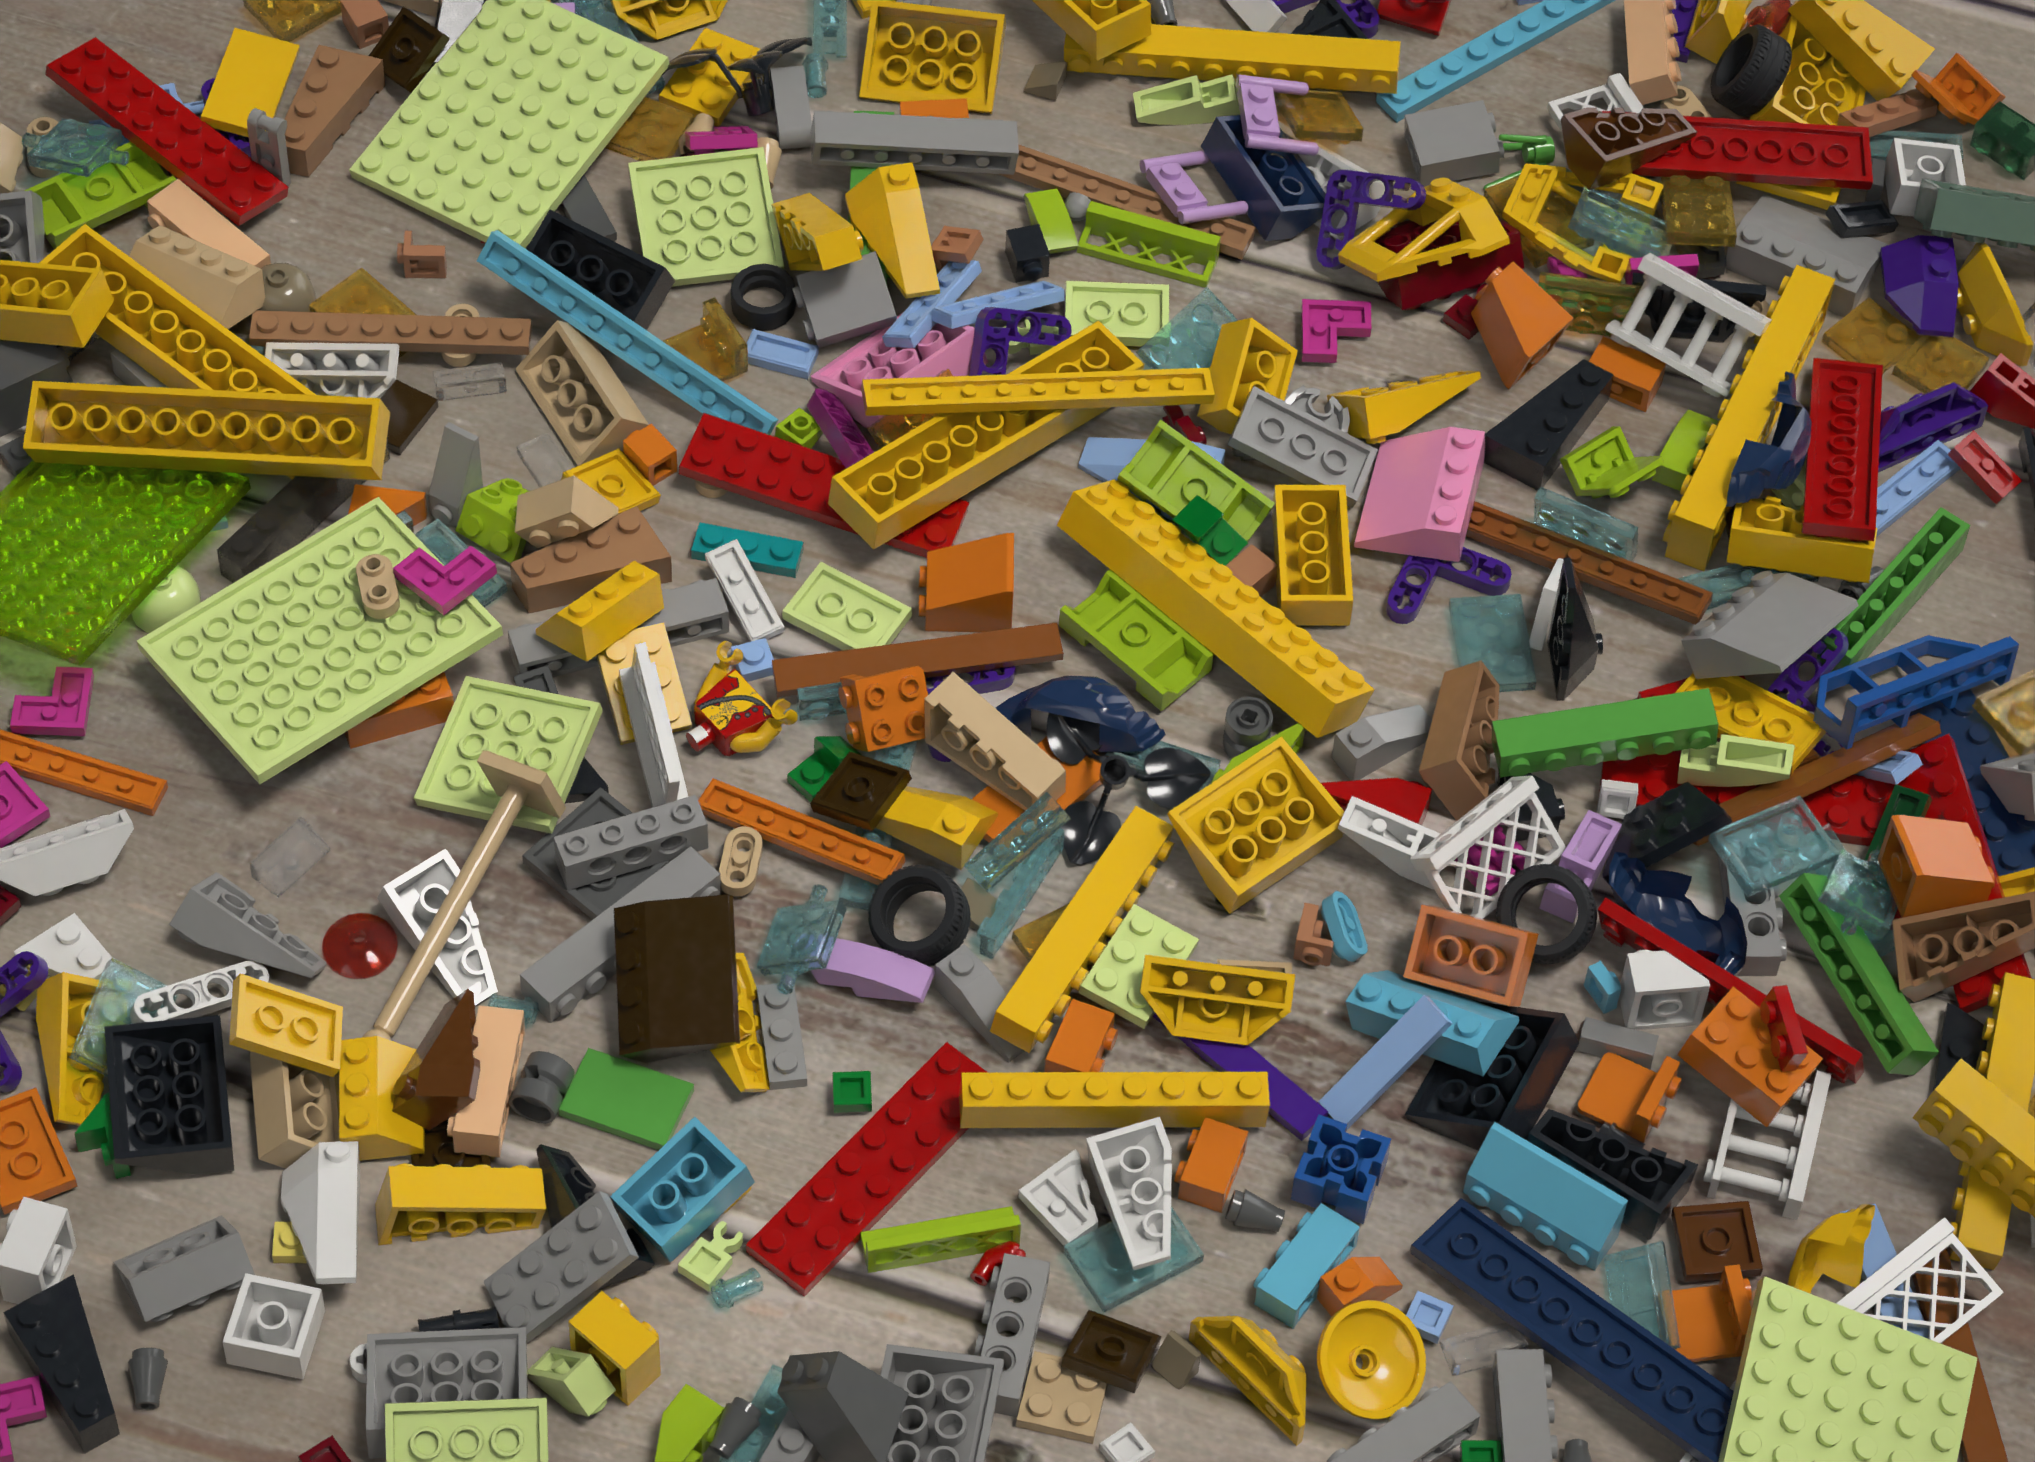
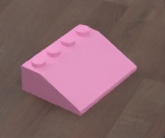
[810,312,988,436]
[1354,427,1485,562]

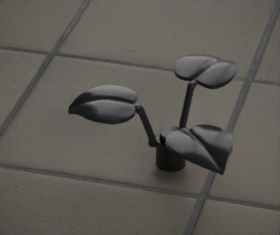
[661,37,813,116]
[1046,713,1211,865]

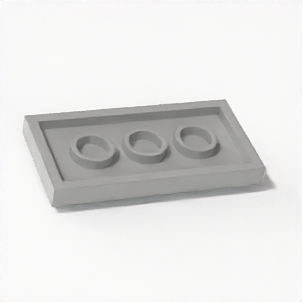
[484,1191,639,1343]

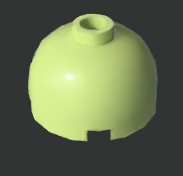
[128,562,201,633]

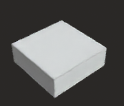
[1597,779,1638,819]
[1099,1422,1155,1462]

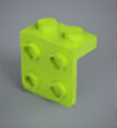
[1559,426,1664,499]
[455,478,529,563]

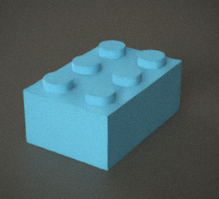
[610,1116,755,1262]

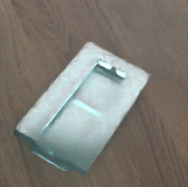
[1604,1241,1681,1349]

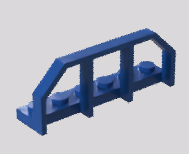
[1813,635,2019,749]

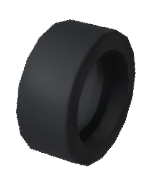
[731,264,796,331]

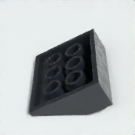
[1405,1001,1579,1151]
[104,1015,234,1174]

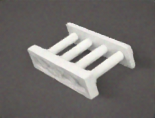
[1605,253,1772,397]
[1703,1070,1832,1220]

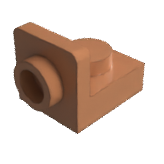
[931,226,983,272]
[397,231,447,278]
[1293,903,1334,966]

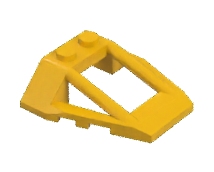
[1502,163,1664,286]
[1338,178,1510,282]

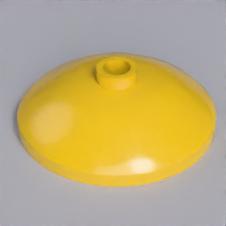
[1317,1300,1426,1420]

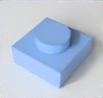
[731,638,774,682]
[1406,1291,1454,1344]

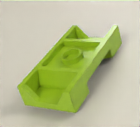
[24,142,176,249]
[1117,419,1275,557]
[1059,569,1213,711]

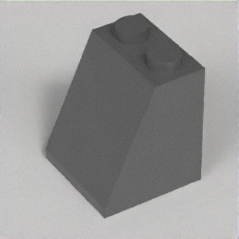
[0,340,73,437]
[777,1351,909,1462]

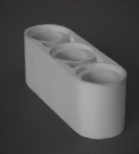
[770,66,812,149]

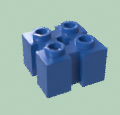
[1291,1114,1391,1224]

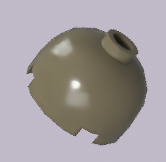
[249,263,316,319]

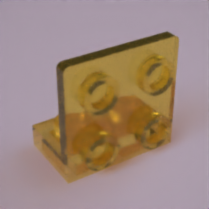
[663,297,748,382]

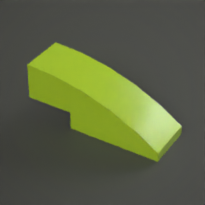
[1652,409,1718,491]

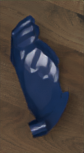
[1726,371,1812,507]
[996,675,1166,752]
[1608,852,1748,976]

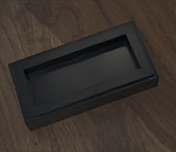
[1825,200,1899,238]

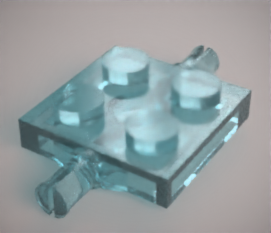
[22,119,129,177]
[1818,849,1898,939]
[757,884,847,994]

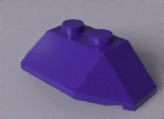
[1880,235,1959,337]
[1878,382,1988,472]

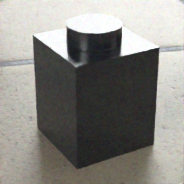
[1005,224,1050,283]

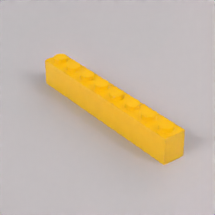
[990,806,1175,1053]
[1949,972,2035,1270]
[959,1072,1270,1128]

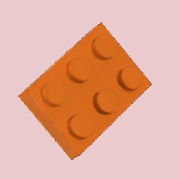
[0,1087,78,1215]

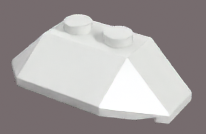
[265,342,400,398]
[0,809,134,897]

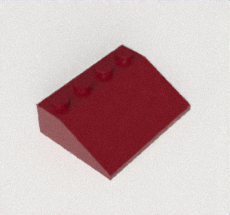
[1375,215,1524,310]

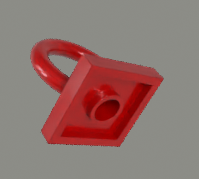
[1377,0,1451,36]

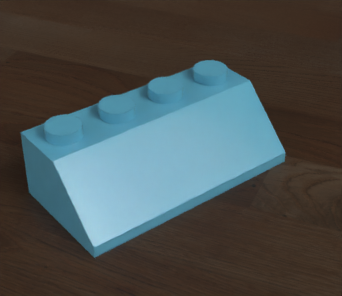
[1345,970,1519,1076]
[1463,1122,1628,1271]

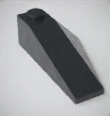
[1547,558,1603,701]
[536,1144,655,1290]

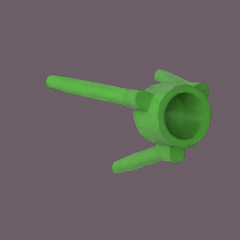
[1484,134,1555,191]

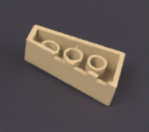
[924,672,1066,819]

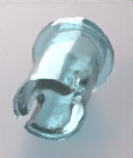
[802,53,828,98]
[488,993,538,1026]
[711,1267,764,1309]

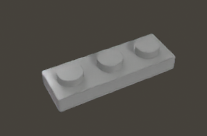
[756,982,807,1090]

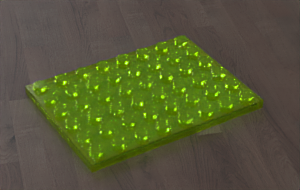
[0,460,251,666]

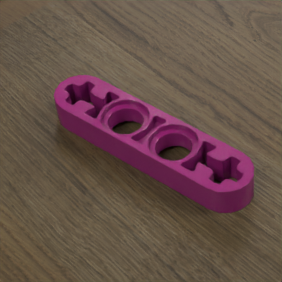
[807,388,874,469]

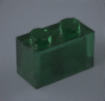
[1970,101,2035,180]

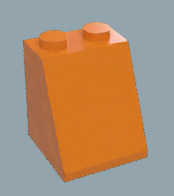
[1471,261,1573,389]
[919,533,1014,632]
[1878,815,1995,918]

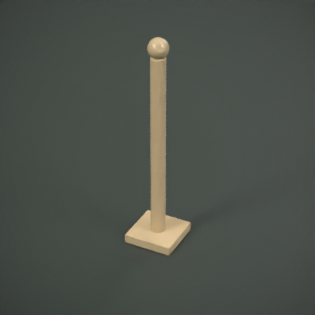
[363,750,566,1040]

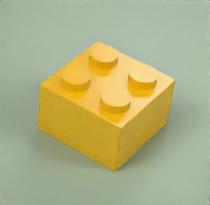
[568,1291,661,1406]

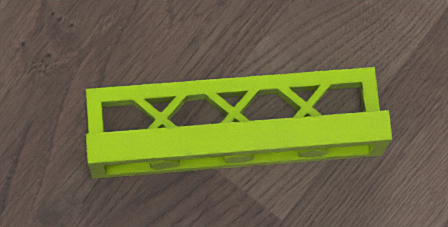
[1077,201,1221,288]
[860,1206,1021,1273]

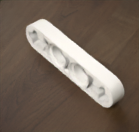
[130,960,269,1024]

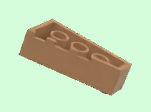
[285,45,385,178]
[510,506,672,613]
[1419,660,1500,821]
[1892,891,2035,1003]

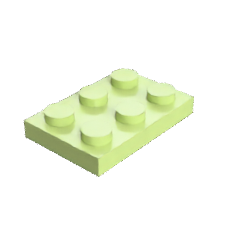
[1065,281,1169,347]
[782,562,912,651]
[1079,904,1199,1029]

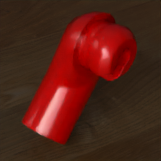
[970,1241,1026,1286]

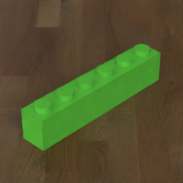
[1817,507,1971,672]
[1491,688,1718,777]
[1779,873,1939,1075]

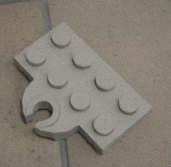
[1227,385,1378,508]

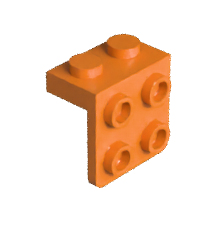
[1911,53,2006,127]
[839,666,928,752]
[1577,1052,1682,1143]
[1659,1264,1752,1362]

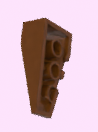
[1561,108,1697,190]
[392,989,480,1131]

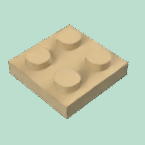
[1016,1351,1108,1444]

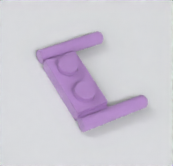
[1236,74,1319,156]
[1139,150,1248,224]

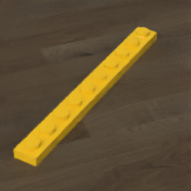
[861,368,1215,416]

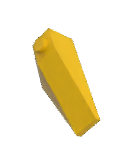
[845,162,940,299]
[1327,370,1481,444]
[875,786,998,870]
[710,953,770,1092]
[36,972,127,1126]

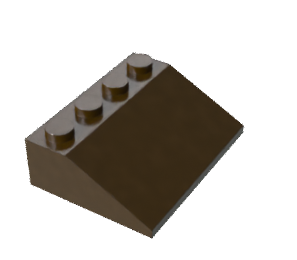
[614,894,740,1063]

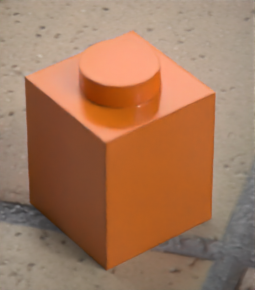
[623,423,677,486]

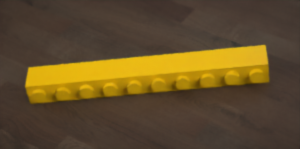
[1064,24,1401,94]

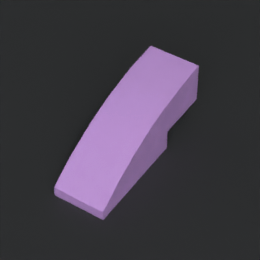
[1539,810,1622,923]
[808,936,935,1003]

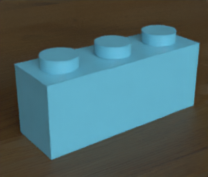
[1253,1203,1360,1329]

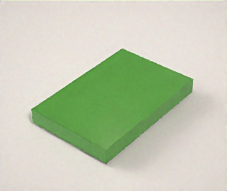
[559,1048,694,1150]

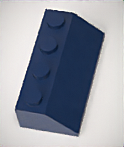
[1201,115,1326,241]

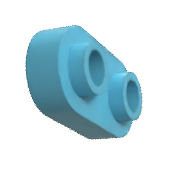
[1321,891,1368,962]

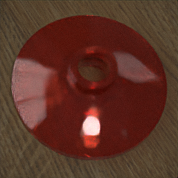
[1743,0,1792,35]
[322,913,398,979]

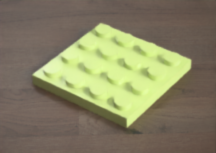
[628,147,784,287]
[414,676,603,834]
[385,1397,549,1462]

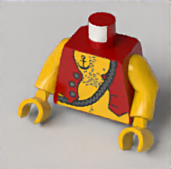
[686,641,798,756]

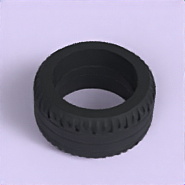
[1710,25,1792,117]
[1496,864,1597,964]
[868,865,971,967]

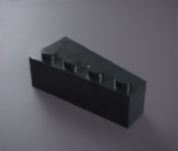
[1484,359,1614,492]
[1527,1109,1698,1240]
[3,1274,120,1454]

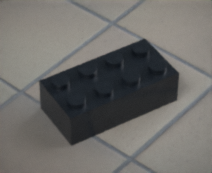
[527,209,675,330]

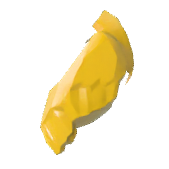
[1787,1204,1875,1293]

